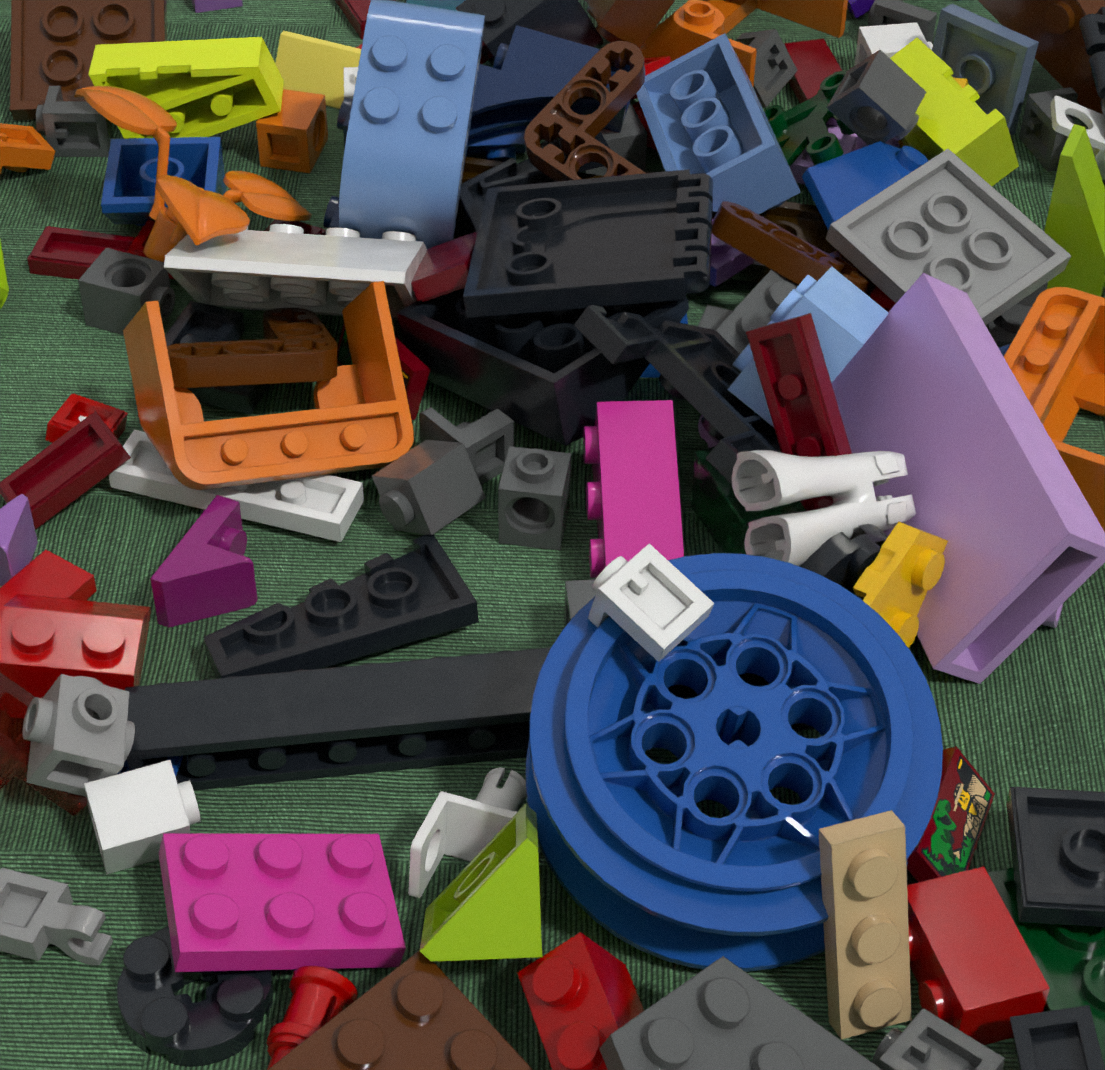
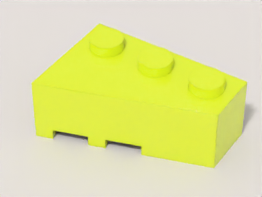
[88,37,284,139]
[890,38,1019,186]

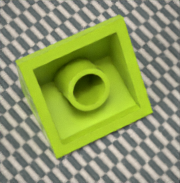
[420,804,542,962]

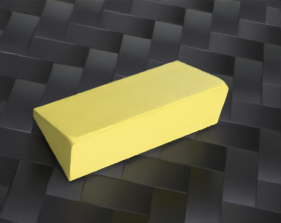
[275,31,361,109]

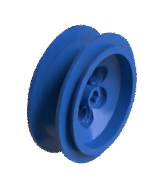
[525,553,943,972]

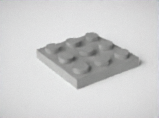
[826,149,1071,325]

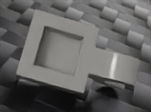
[0,868,113,965]

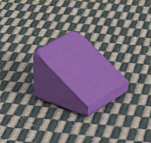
[0,493,38,586]

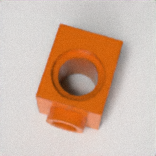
[256,89,328,173]

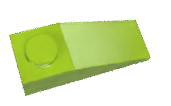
[1044,124,1105,297]

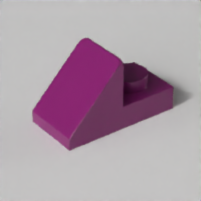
[150,495,258,628]

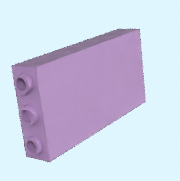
[831,273,1105,684]

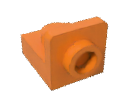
[0,123,56,174]

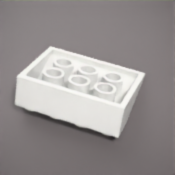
[164,224,427,320]

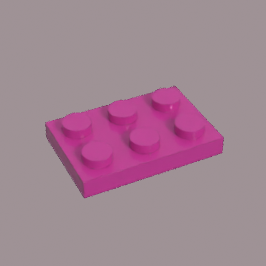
[158,833,406,972]

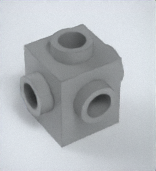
[22,674,135,797]

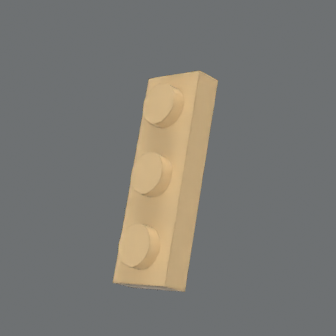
[819,810,912,1040]

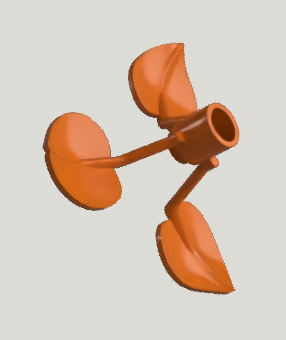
[74,86,312,262]

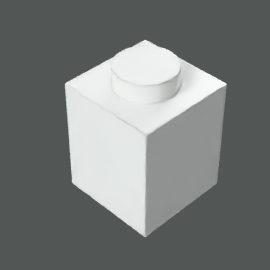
[84,760,201,875]

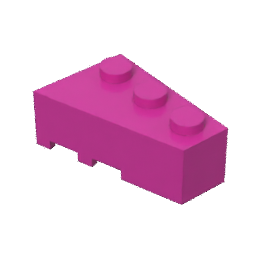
[583,400,684,578]

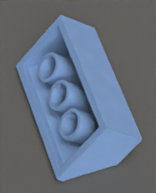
[636,33,801,214]

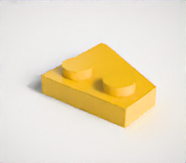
[853,521,948,648]

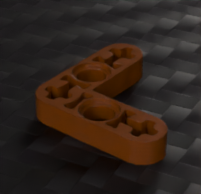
[524,41,645,182]
[711,201,876,297]
[167,308,337,388]

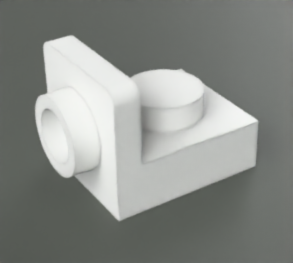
[588,544,715,662]

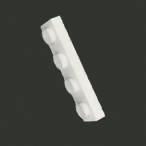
[109,430,364,542]

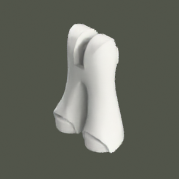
[732,450,916,566]

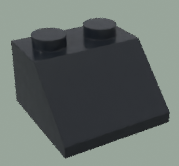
[456,0,604,66]

